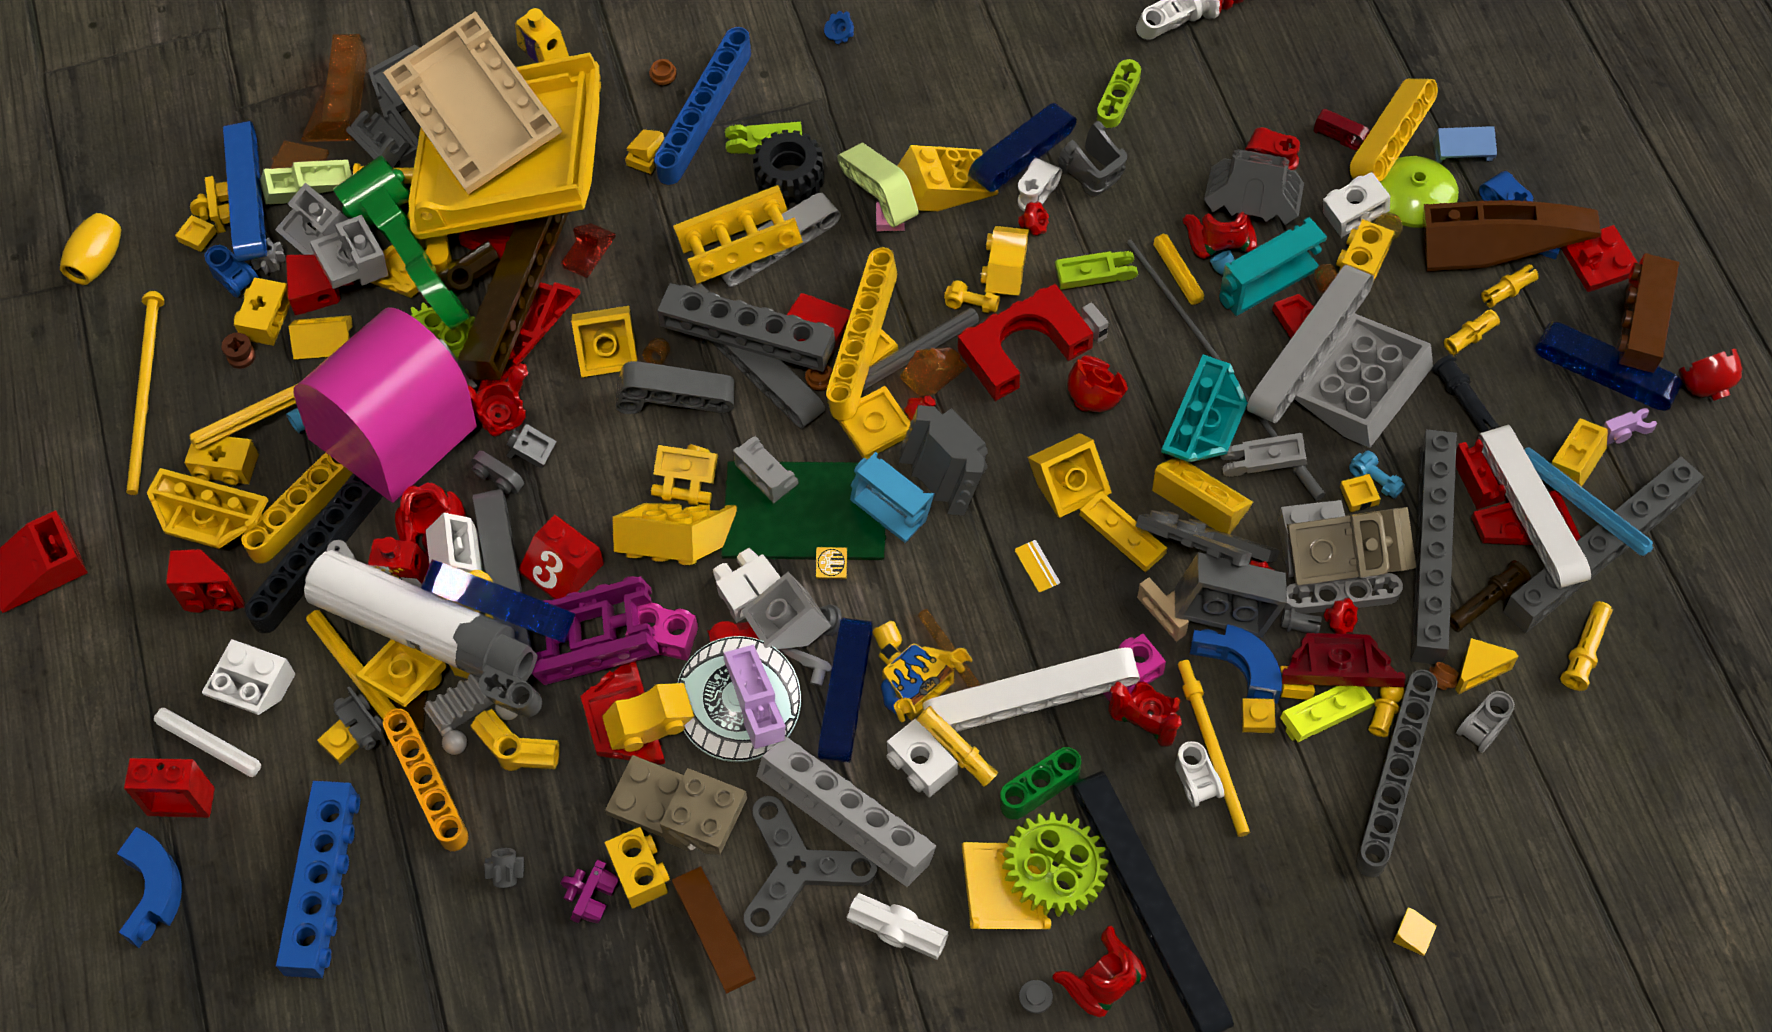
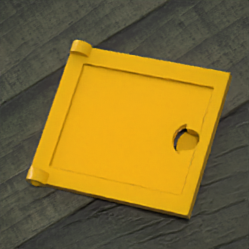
[962,842,1051,929]

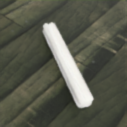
[154,708,261,777]

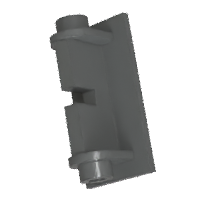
[333,686,387,750]

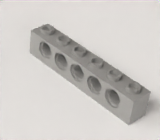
[756,736,936,887]

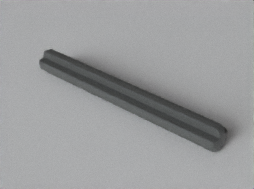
[863,308,979,390]

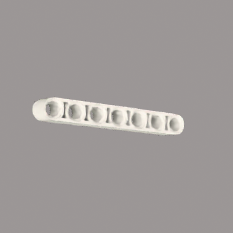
[1478,425,1591,589]
[922,648,1140,734]

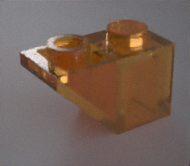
[899,347,967,396]

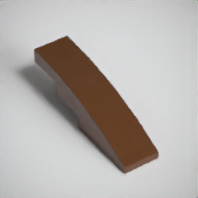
[672,866,756,994]

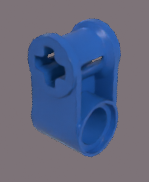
[1479,171,1533,201]
[205,245,259,298]

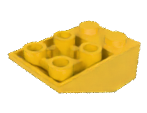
[897,145,999,211]

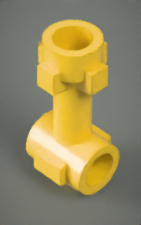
[944,280,1000,313]

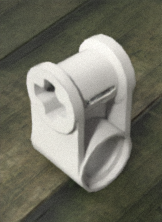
[1018,158,1062,211]
[1175,741,1224,808]

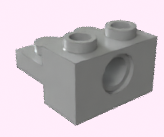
[275,183,349,255]
[310,215,388,289]

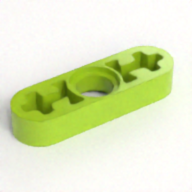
[1097,59,1141,128]

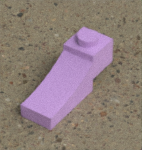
[724,644,786,749]

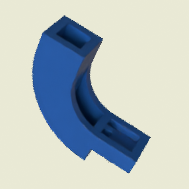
[117,827,182,948]

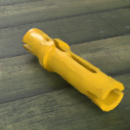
[916,705,998,787]

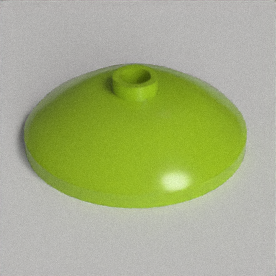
[1379,156,1459,228]

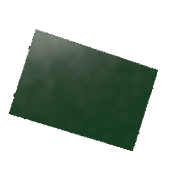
[721,461,886,560]

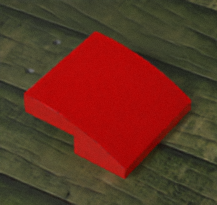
[787,293,851,357]

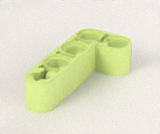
[837,143,919,228]

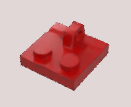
[1561,225,1638,292]

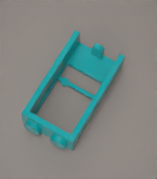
[1219,217,1327,316]

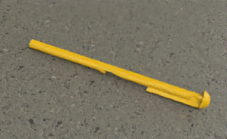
[126,291,164,495]

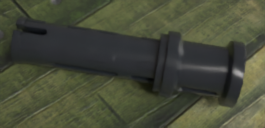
[1432,354,1500,433]

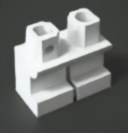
[713,548,781,623]

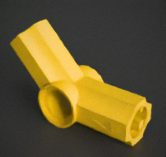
[470,709,559,771]

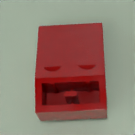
[0,510,88,613]

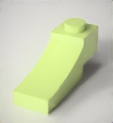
[260,160,352,204]

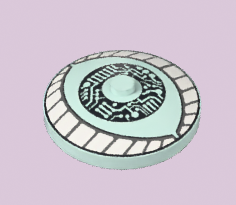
[677,636,801,762]

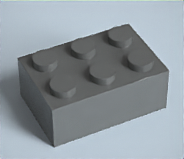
[1175,552,1287,638]

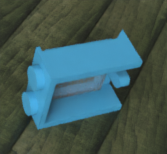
[850,452,935,543]

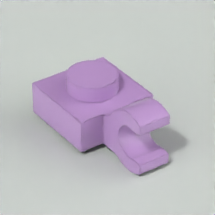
[1603,408,1657,445]

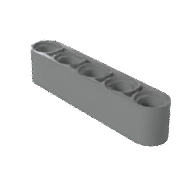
[720,193,841,287]

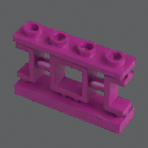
[527,576,659,685]

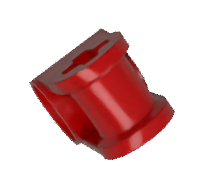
[1245,127,1300,170]

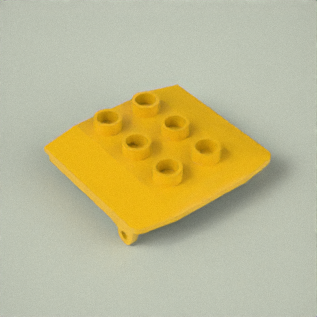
[408,52,599,239]

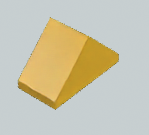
[1455,638,1518,694]

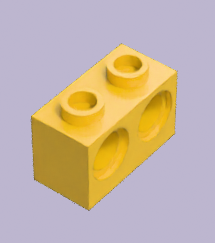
[1336,219,1395,282]
[604,827,670,909]

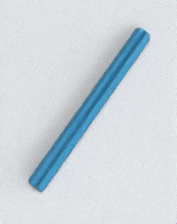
[1524,447,1653,556]

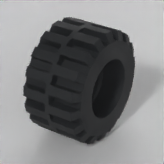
[753,130,824,206]

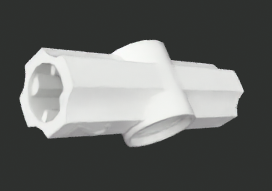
[847,893,948,960]

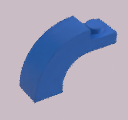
[1190,624,1282,704]

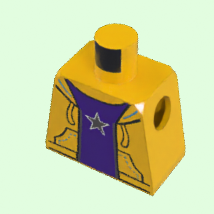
[515,8,569,63]

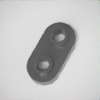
[471,451,525,494]

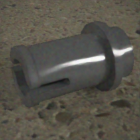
[1280,608,1322,633]

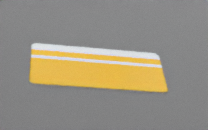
[1015,540,1060,592]

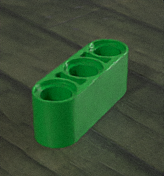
[1000,747,1081,820]

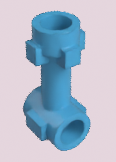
[1349,451,1405,498]

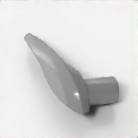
[779,648,832,686]

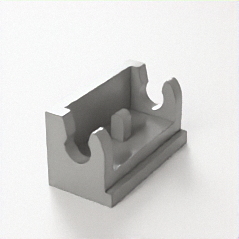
[733,436,798,503]

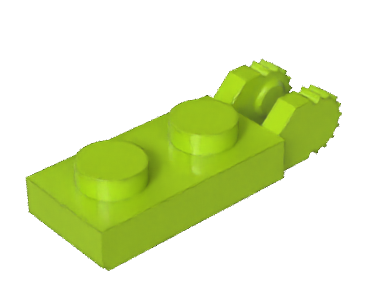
[725,122,802,154]
[1055,251,1138,290]

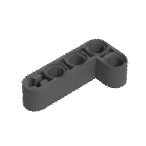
[616,361,735,414]

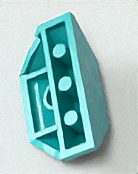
[1161,354,1248,462]

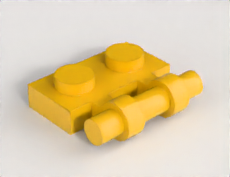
[651,445,718,506]

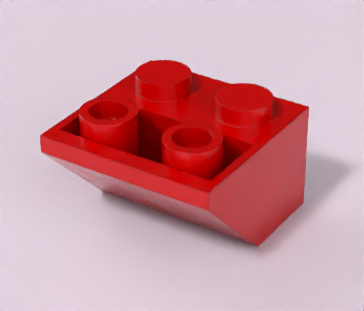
[166,549,245,613]

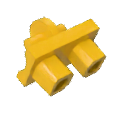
[190,176,230,233]

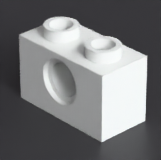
[1323,172,1391,238]
[887,718,958,798]

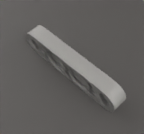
[1284,573,1403,614]

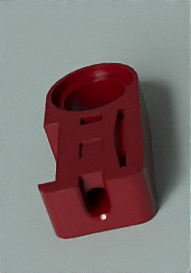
[1314,109,1370,151]

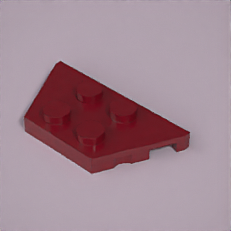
[1282,633,1406,687]

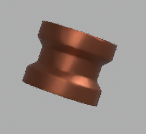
[221,333,256,369]

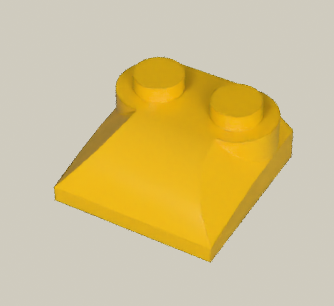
[356,639,446,707]

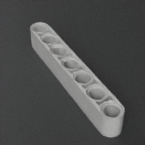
[1247,265,1374,423]

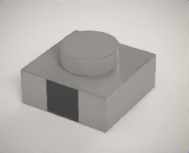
[1082,302,1109,343]

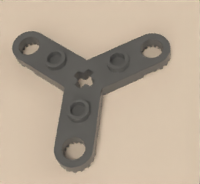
[744,796,878,937]

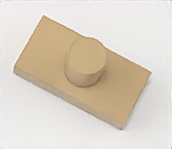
[1137,577,1189,642]

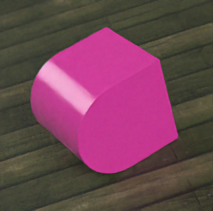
[293,307,477,503]

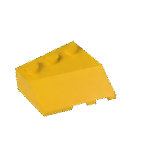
[613,503,737,565]

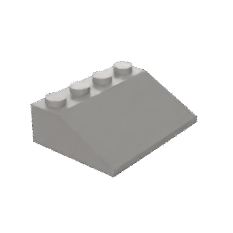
[1294,314,1433,448]

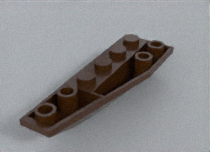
[1423,200,1601,271]

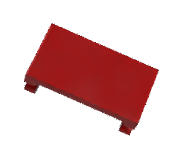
[1455,439,1506,510]

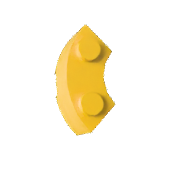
[981,226,1029,295]
[602,683,694,752]

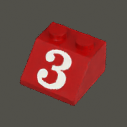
[518,514,604,600]

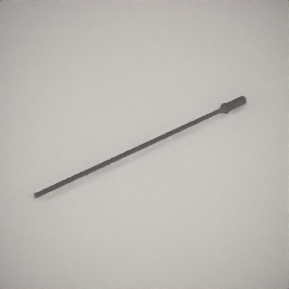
[1127,240,1325,501]

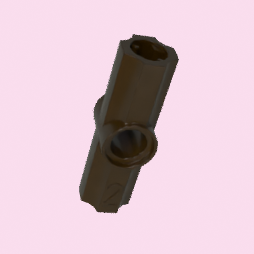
[417,240,501,307]

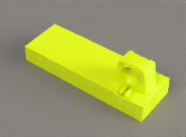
[1280,686,1375,742]

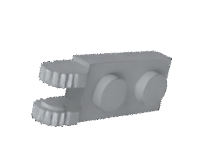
[1220,433,1307,477]

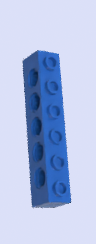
[276,781,360,979]

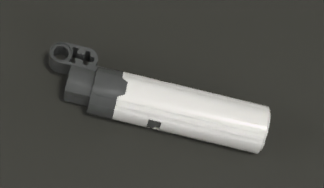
[304,550,542,717]

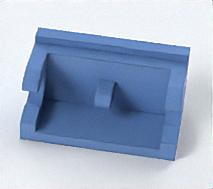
[1433,126,1497,163]

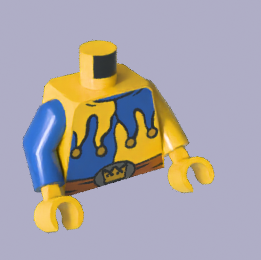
[879,644,973,722]

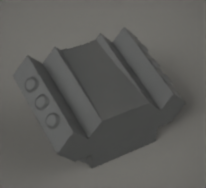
[1204,149,1304,225]
[899,405,988,515]

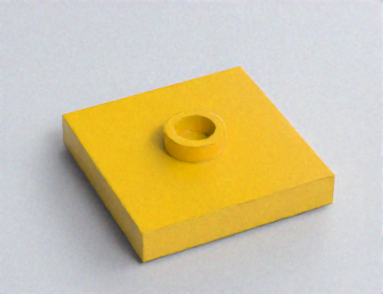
[837,386,910,459]

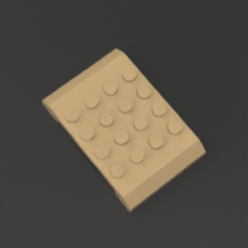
[383,11,562,194]

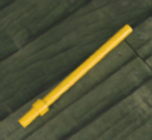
[1177,660,1250,837]

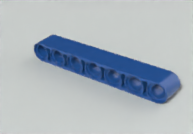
[654,27,751,185]
[223,121,267,262]

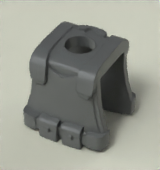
[1058,121,1127,197]

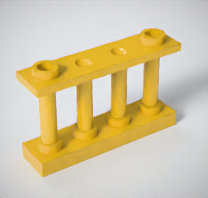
[673,185,803,284]

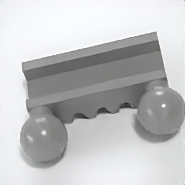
[424,674,520,755]

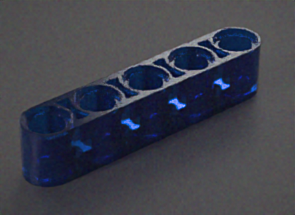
[968,103,1077,192]
[1535,322,1682,411]
[421,559,576,643]
[818,617,873,763]

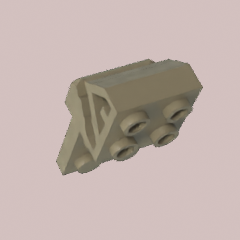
[1287,507,1416,586]
[605,755,747,854]

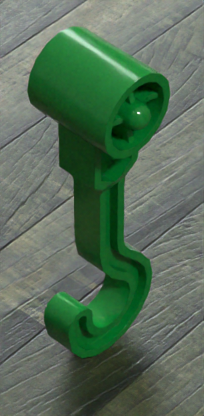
[333,155,470,331]

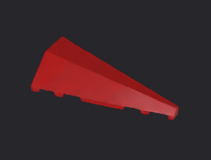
[477,282,581,393]

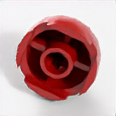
[1678,349,1743,401]
[1067,355,1128,412]

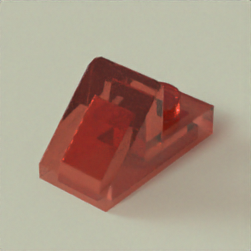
[562,223,616,278]

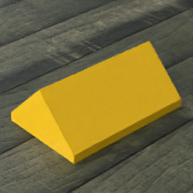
[1152,457,1253,534]

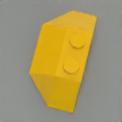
[147,468,268,549]

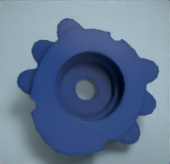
[824,11,854,44]

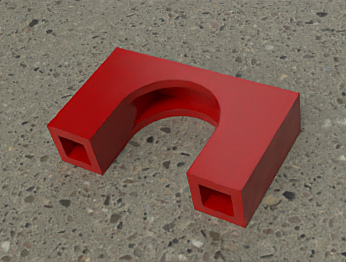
[958,284,1094,401]

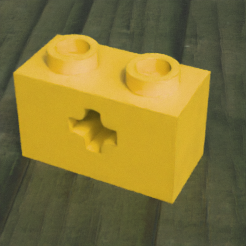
[234,277,291,346]
[184,436,259,485]

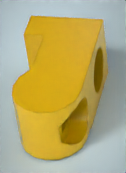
[418,235,452,273]

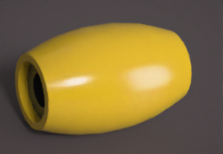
[60,213,121,285]

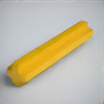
[1153,233,1204,305]

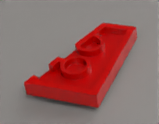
[1471,490,1581,545]

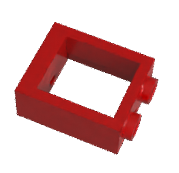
[124,758,215,818]

